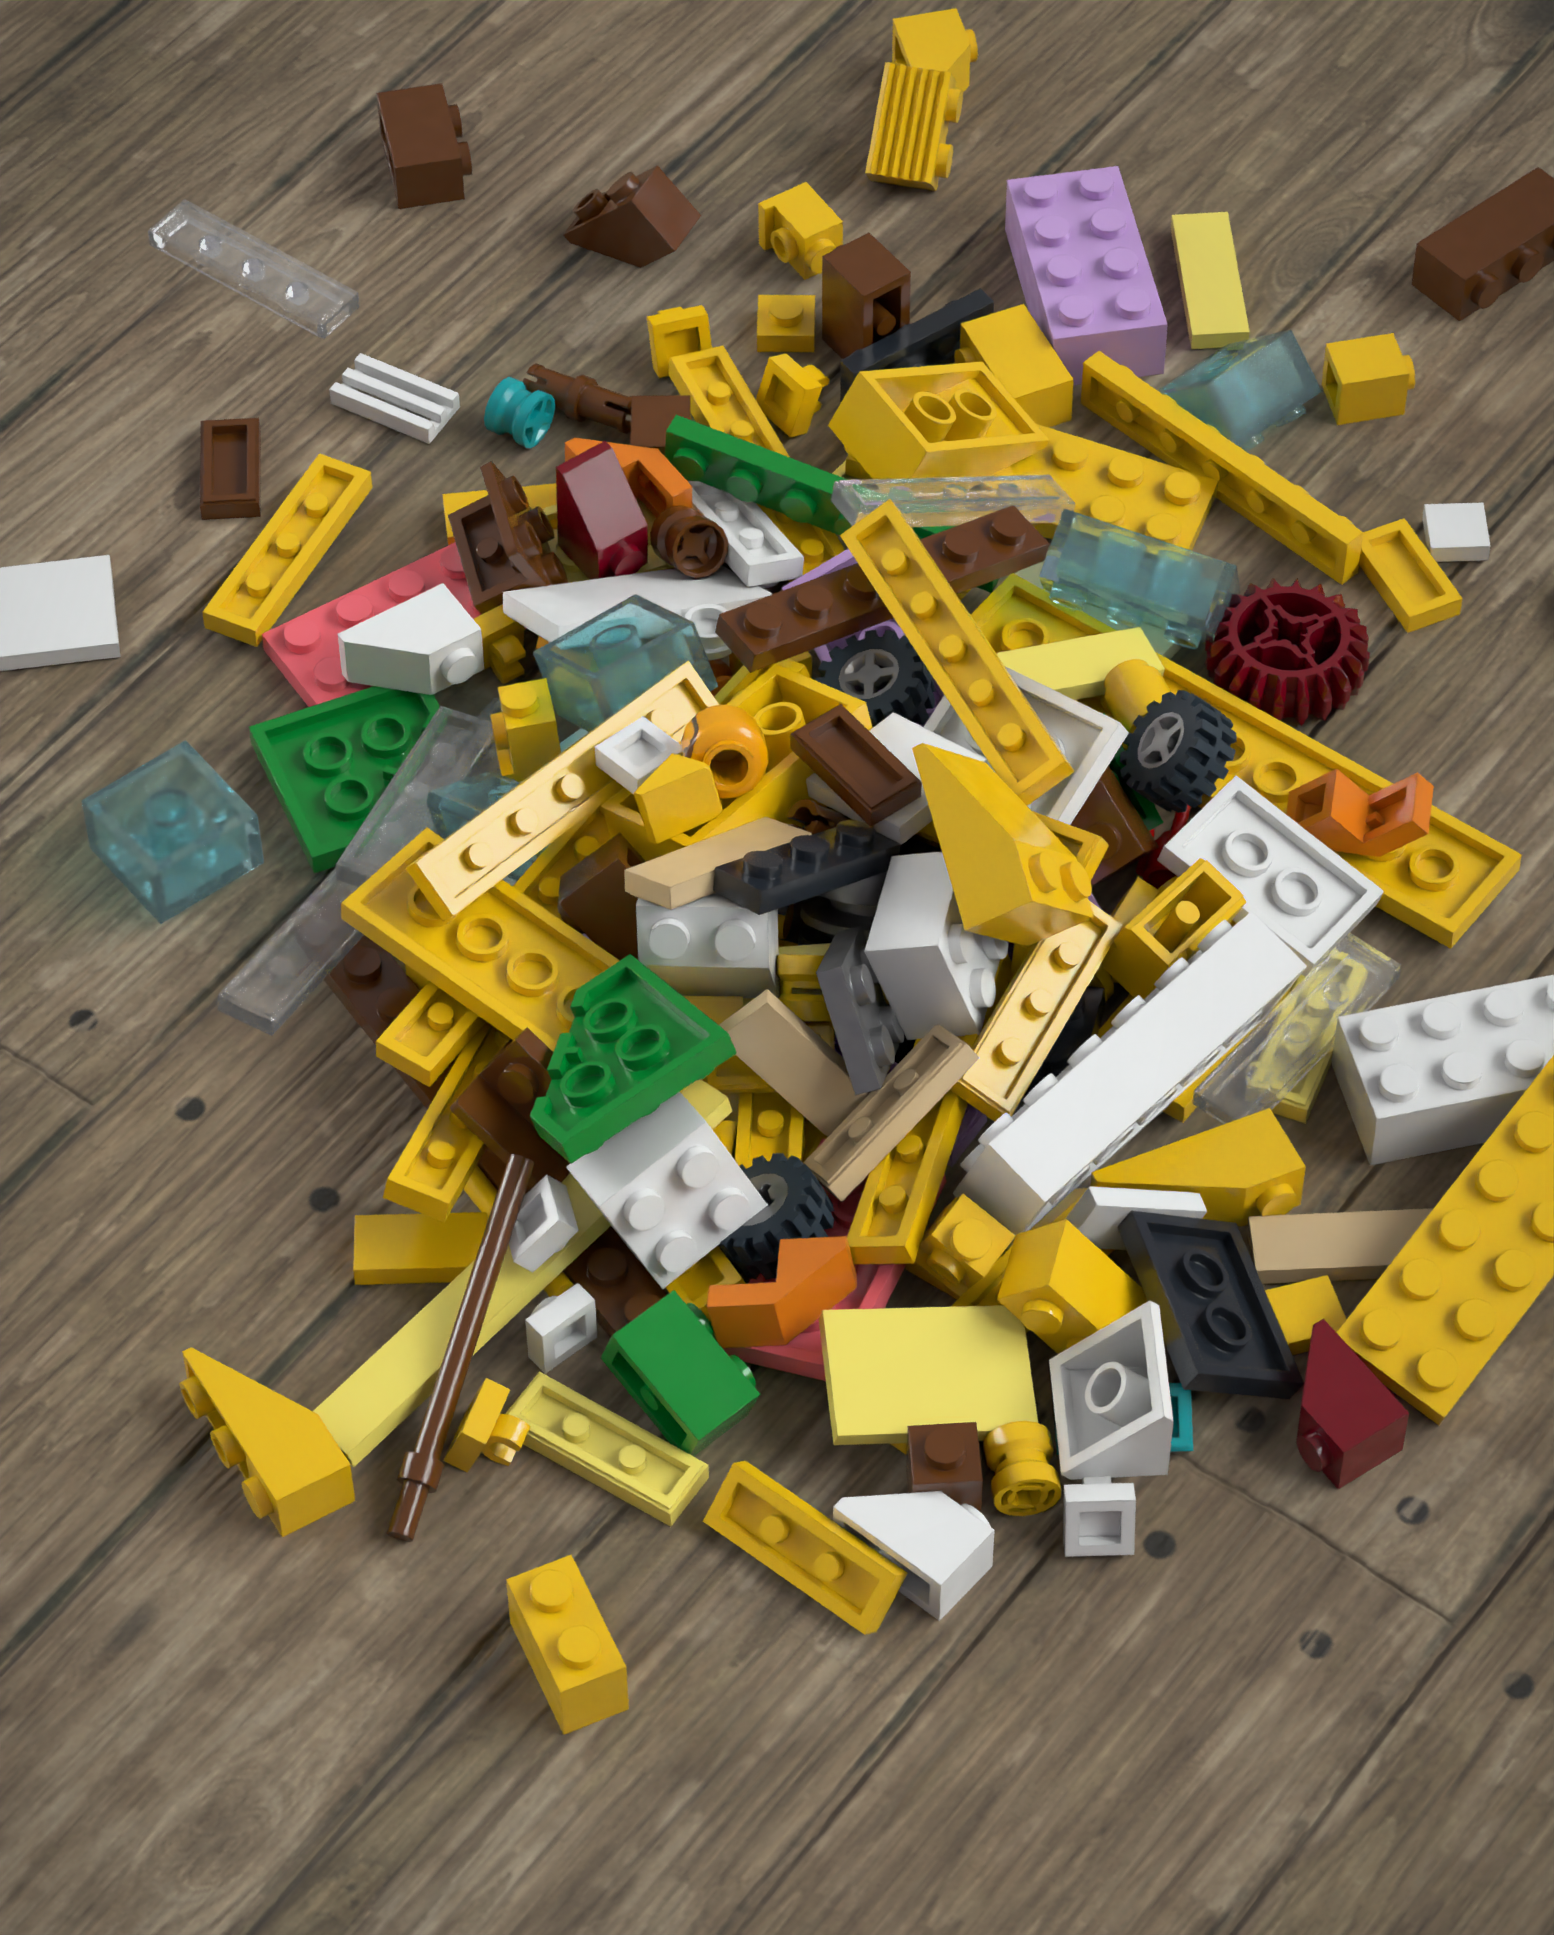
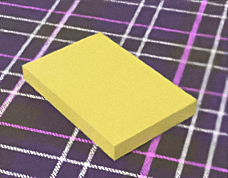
[819,1305,1038,1445]

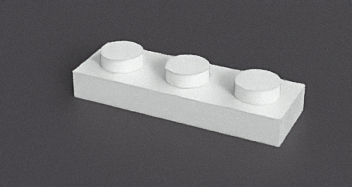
[688,481,804,588]

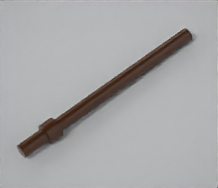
[387,1154,535,1542]

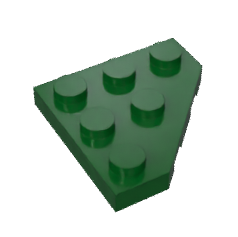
[249,686,445,873]
[530,954,737,1164]

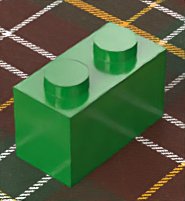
[601,1290,760,1456]

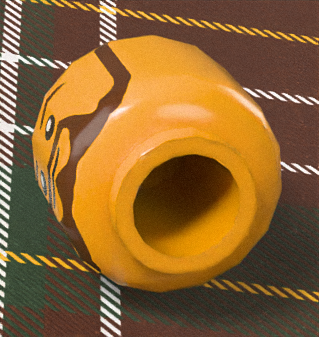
[681,704,768,799]

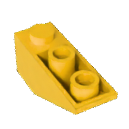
[179,1347,355,1537]

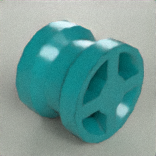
[484,377,555,448]

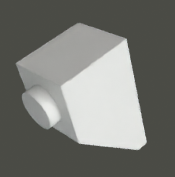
[338,583,484,695]
[833,1491,994,1621]

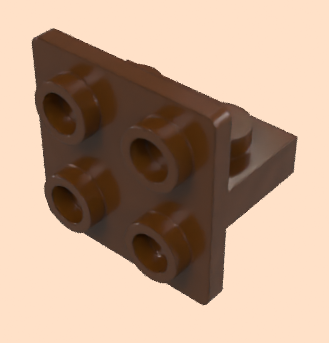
[448,461,568,615]
[450,1027,570,1189]

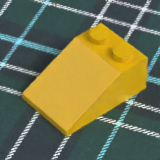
[828,362,1049,504]
[912,743,1094,947]

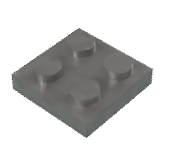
[816,926,904,1095]

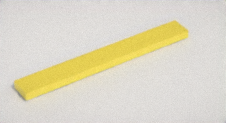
[313,1079,732,1467]

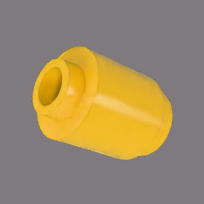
[1104,659,1171,733]

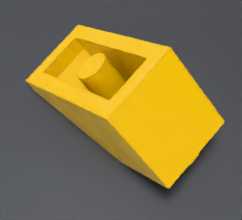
[892,8,978,92]

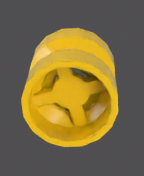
[776,954,832,1022]
[983,1421,1061,1516]

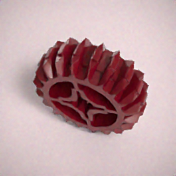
[1205,577,1370,727]

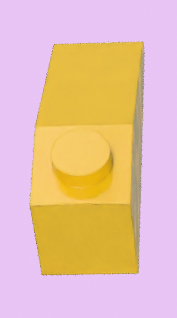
[1090,1108,1306,1226]

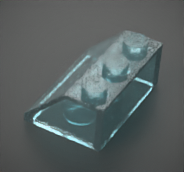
[1039,509,1240,649]

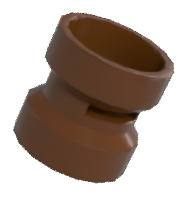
[650,505,728,578]

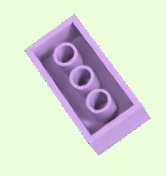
[1005,166,1168,386]

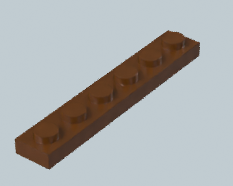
[715,505,1050,673]

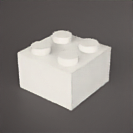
[864,852,1008,1040]
[566,1092,768,1289]

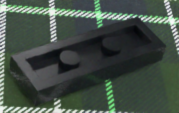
[840,288,994,402]
[713,820,901,915]

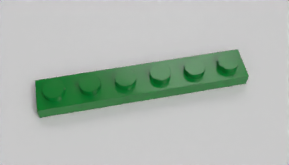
[665,415,1000,593]

